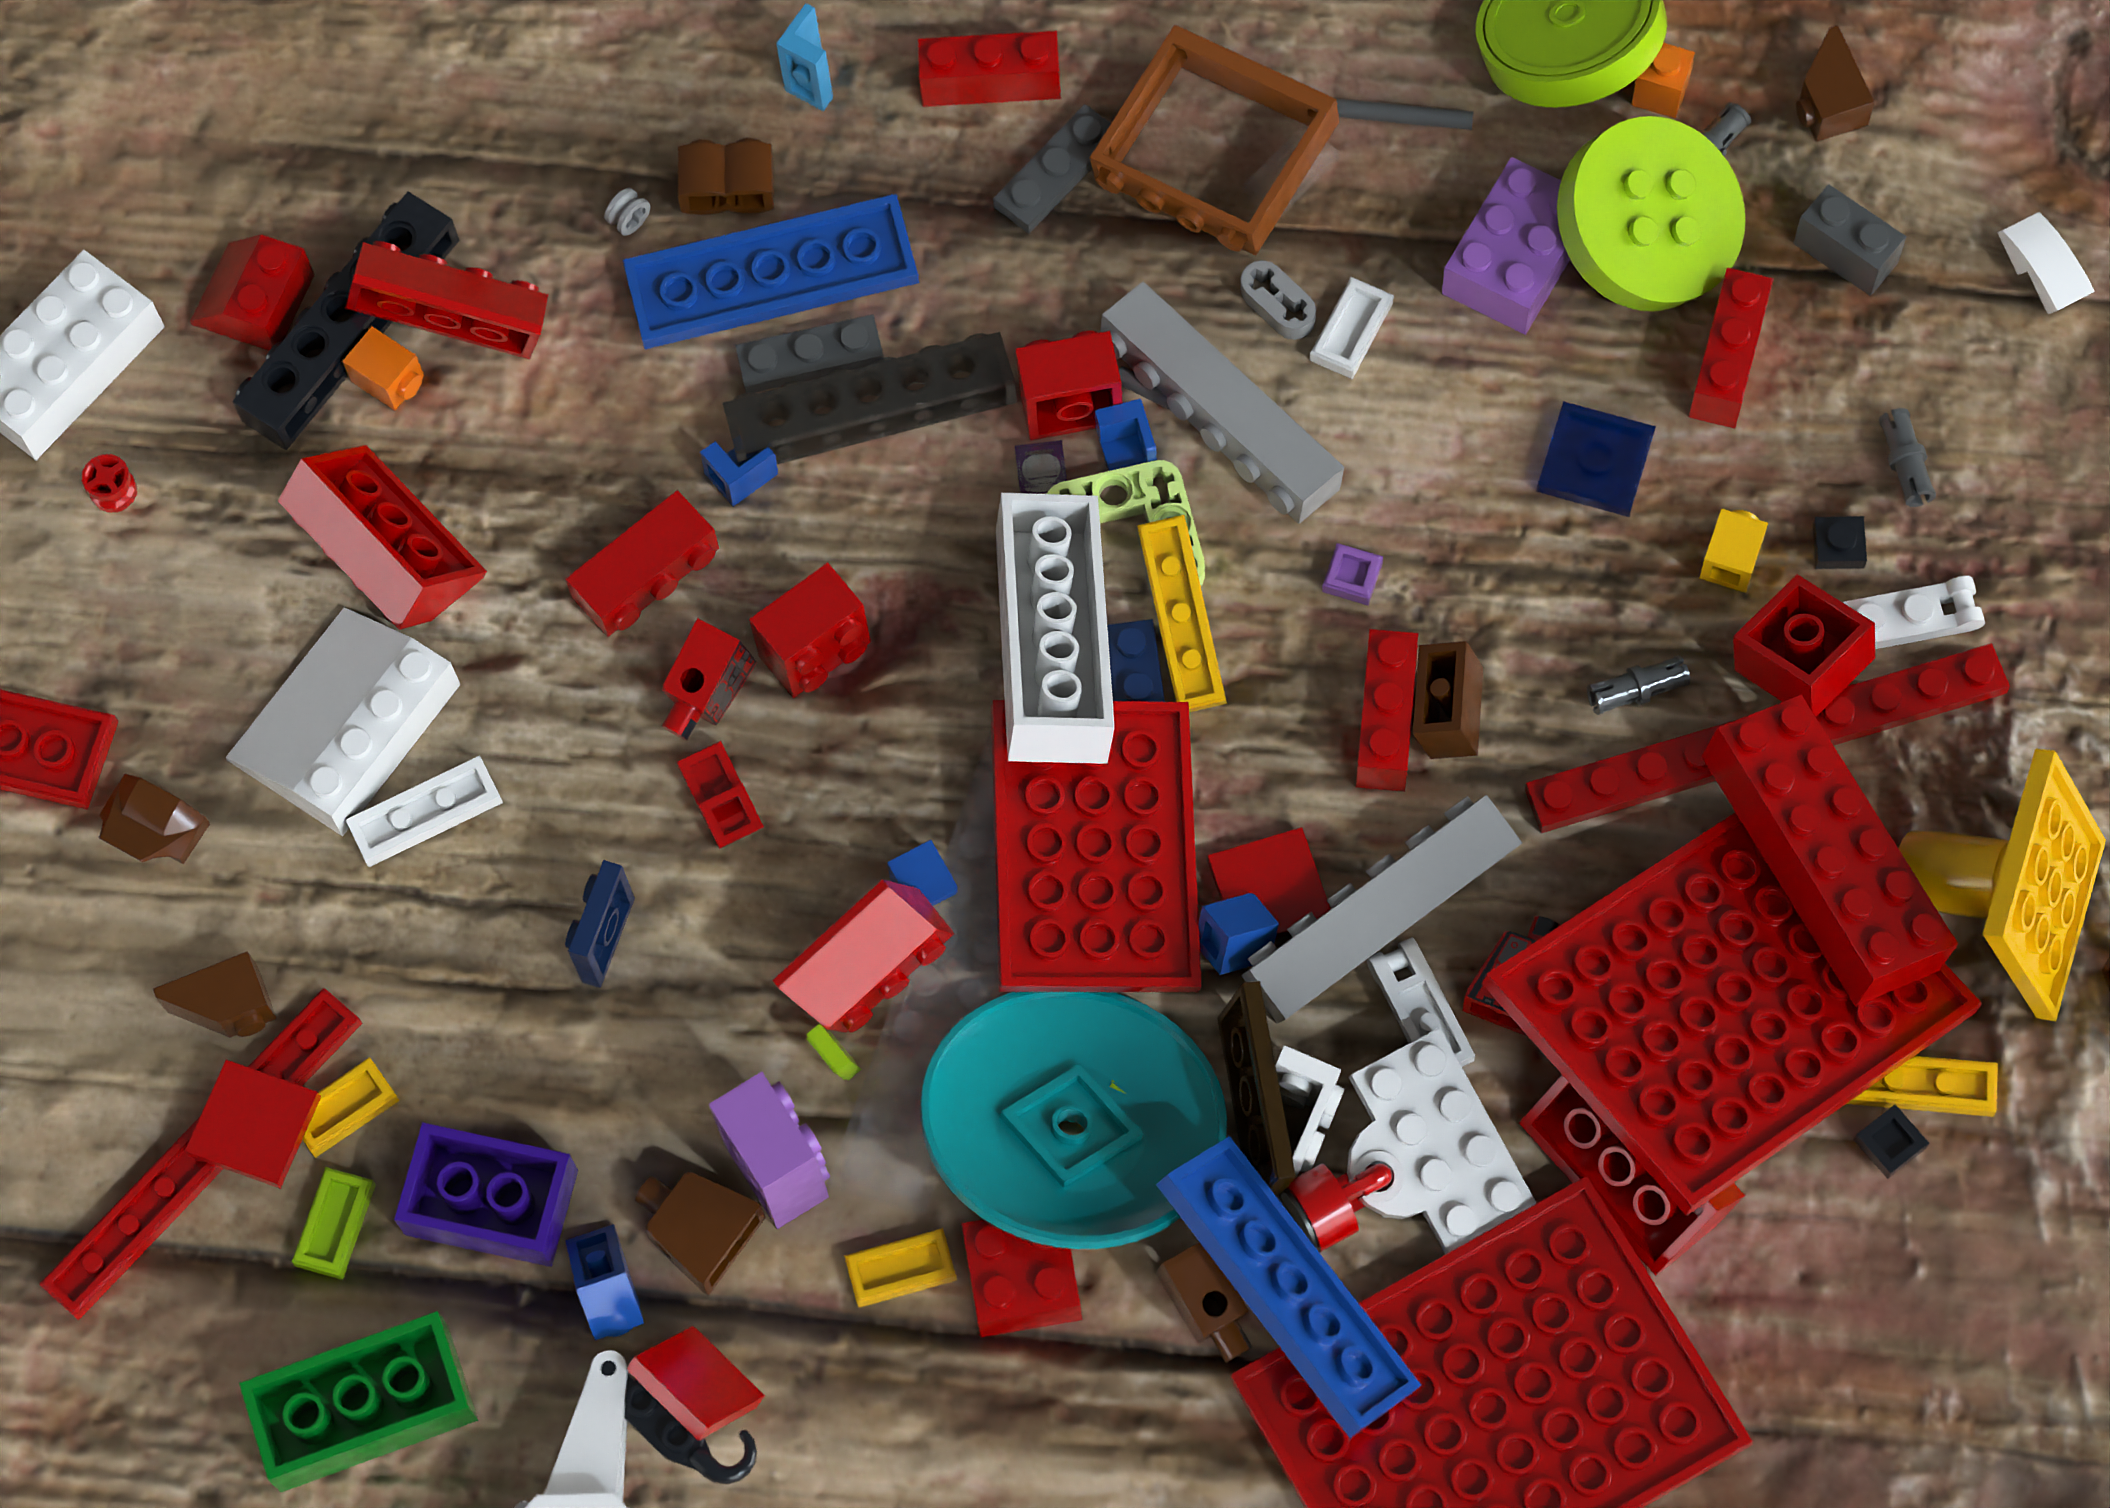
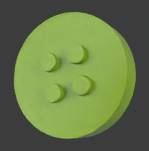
[1476,0,1667,108]
[1557,116,1745,311]

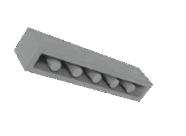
[1100,281,1344,524]
[1241,795,1522,1024]

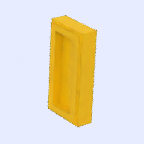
[303,1057,400,1158]
[844,1228,957,1308]

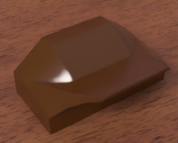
[99,774,210,864]

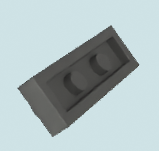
[993,104,1111,234]
[735,314,885,395]

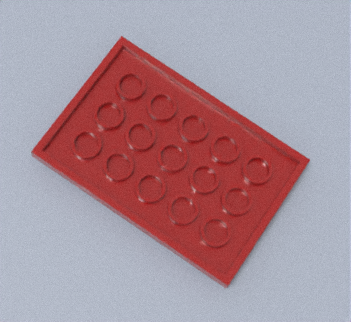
[991,700,1202,992]

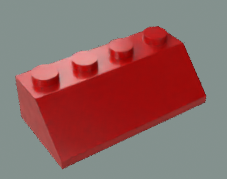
[345,241,549,360]
[278,445,487,630]
[1519,1075,1745,1276]

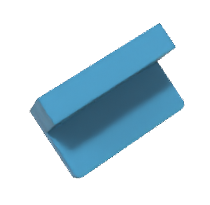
[776,3,833,111]

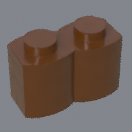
[678,138,774,215]

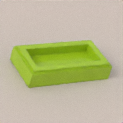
[292,1167,376,1280]

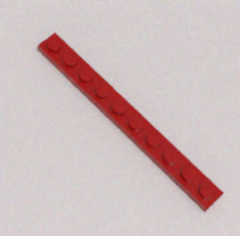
[1525,643,2010,834]

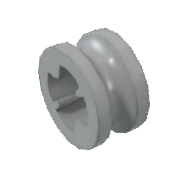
[604,188,651,236]

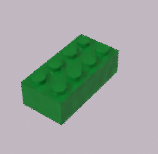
[239,1311,479,1493]

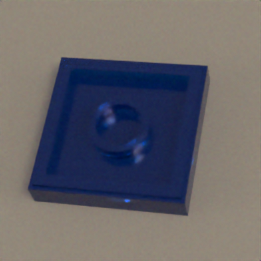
[1536,401,1656,517]

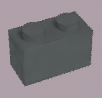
[1793,184,1907,296]

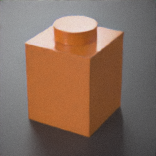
[1631,43,1695,119]
[342,326,424,411]

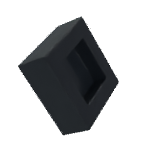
[1813,516,1867,569]
[1854,1104,1929,1179]

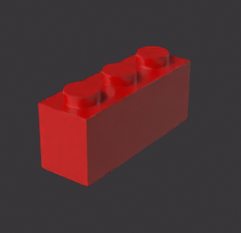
[918,31,1061,107]
[1689,267,1774,429]
[565,490,719,637]
[1356,629,1419,792]

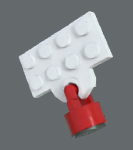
[1281,1028,1537,1254]

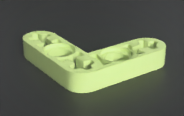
[1047,460,1205,586]

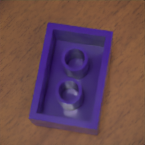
[394,1122,578,1267]

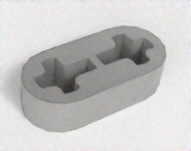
[1241,260,1316,340]

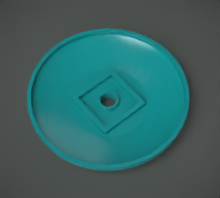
[920,992,1227,1249]

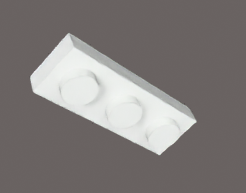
[346,756,503,867]

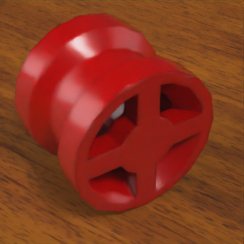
[81,454,137,513]

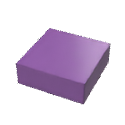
[1322,543,1383,605]

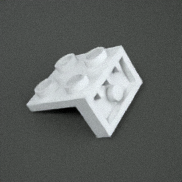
[1276,1045,1345,1177]

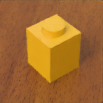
[1699,508,1768,593]

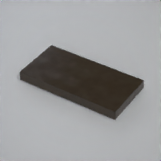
[1217,981,1296,1198]

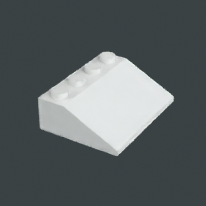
[226,607,460,836]

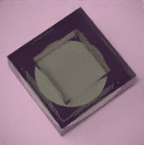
[1015,440,1067,494]

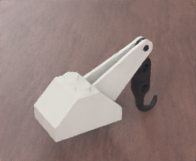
[514,1350,757,1508]

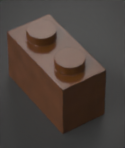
[1413,641,1484,759]

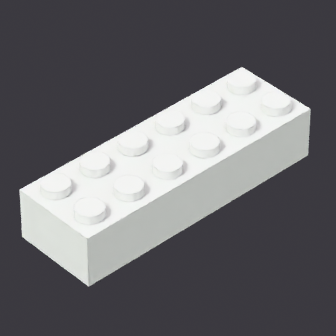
[996,493,1115,764]

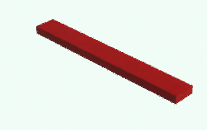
[39,988,363,1321]

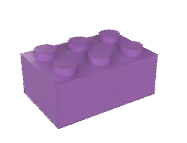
[1442,157,1570,335]
[708,1072,831,1229]

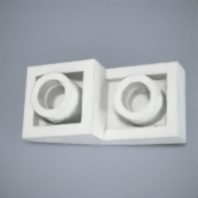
[1997,212,2095,314]

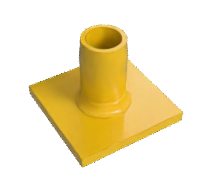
[1899,748,2106,1021]

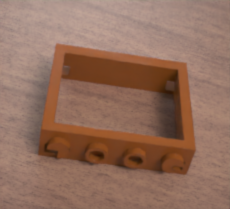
[1090,24,1339,256]

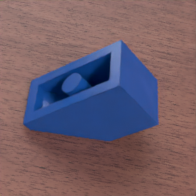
[565,1224,644,1340]

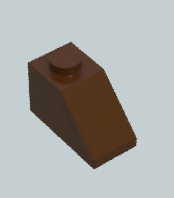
[1796,25,1875,142]
[153,951,277,1038]

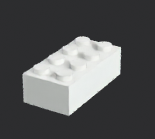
[0,250,165,460]

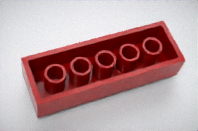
[1701,695,1958,1006]

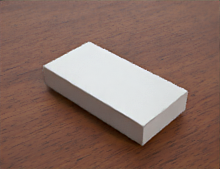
[1310,277,1394,379]

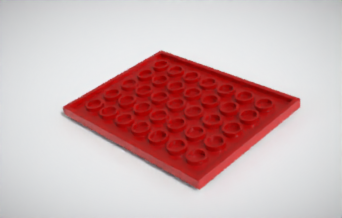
[1482,812,1982,1216]
[1230,1175,1753,1508]

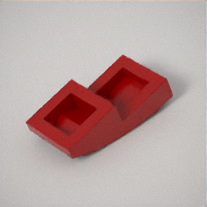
[677,741,764,849]

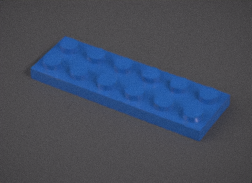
[623,194,919,350]
[1156,1136,1421,1438]

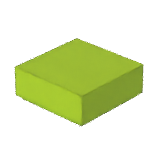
[806,1023,862,1081]

